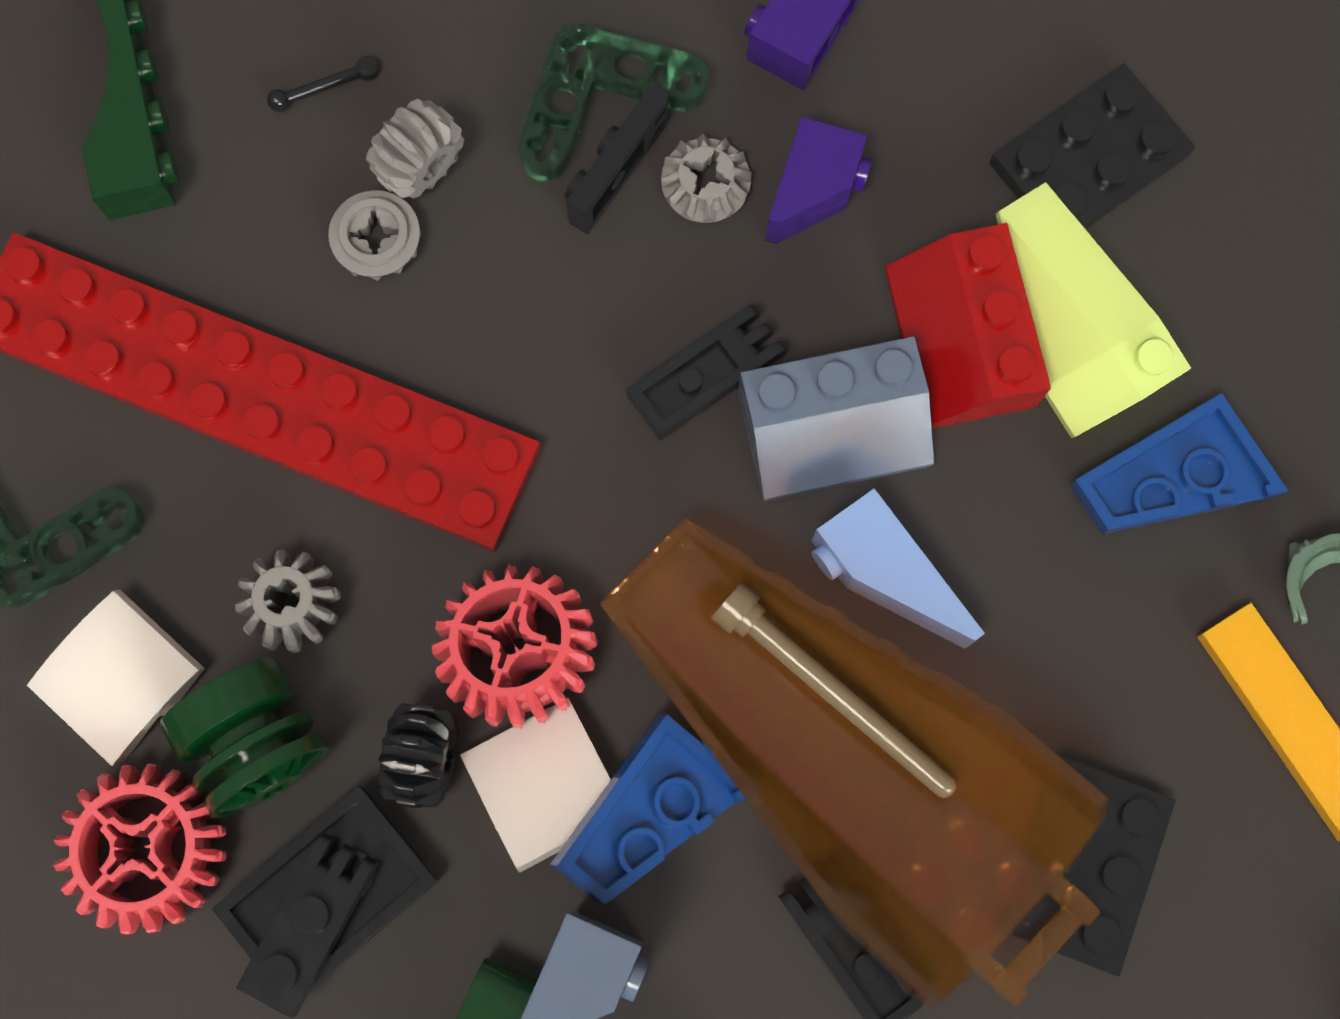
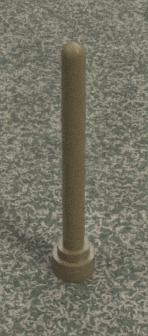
[711,582,956,798]

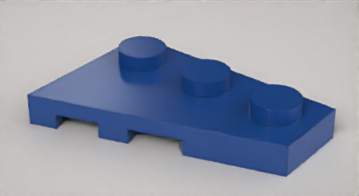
[1070,393,1289,534]
[550,714,757,904]

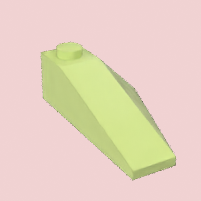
[995,182,1191,438]

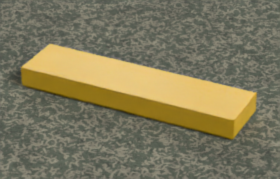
[1197,603,1340,841]

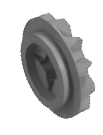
[661,133,751,223]
[328,190,422,281]

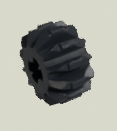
[377,702,460,808]

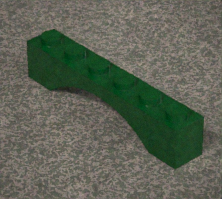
[82,0,180,220]

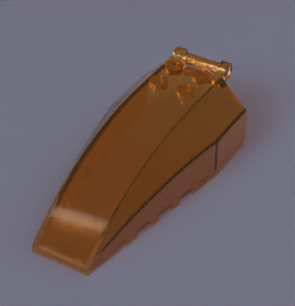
[600,518,1109,1011]

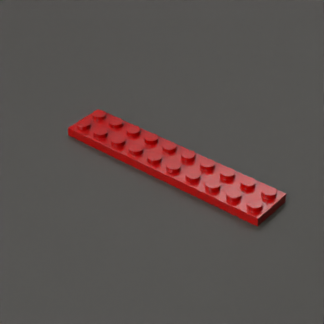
[0,232,541,553]

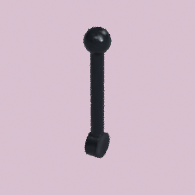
[267,56,379,112]

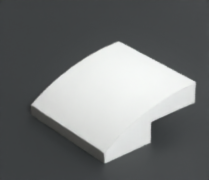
[27,589,205,766]
[460,698,611,873]

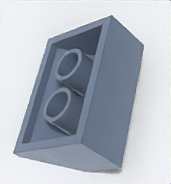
[737,336,934,502]
[521,911,650,1019]

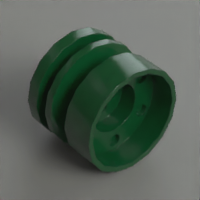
[160,657,329,818]

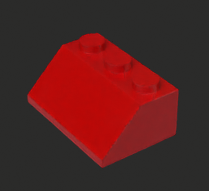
[884,223,1051,429]

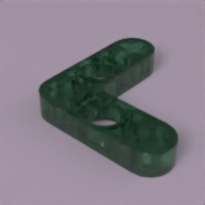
[518,23,709,181]
[0,488,145,610]

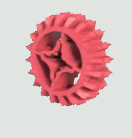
[432,564,597,729]
[53,764,227,934]

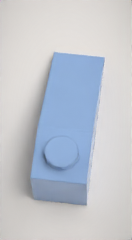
[811,488,985,649]

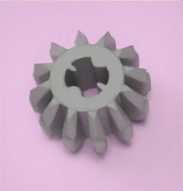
[366,98,464,199]
[235,550,341,653]

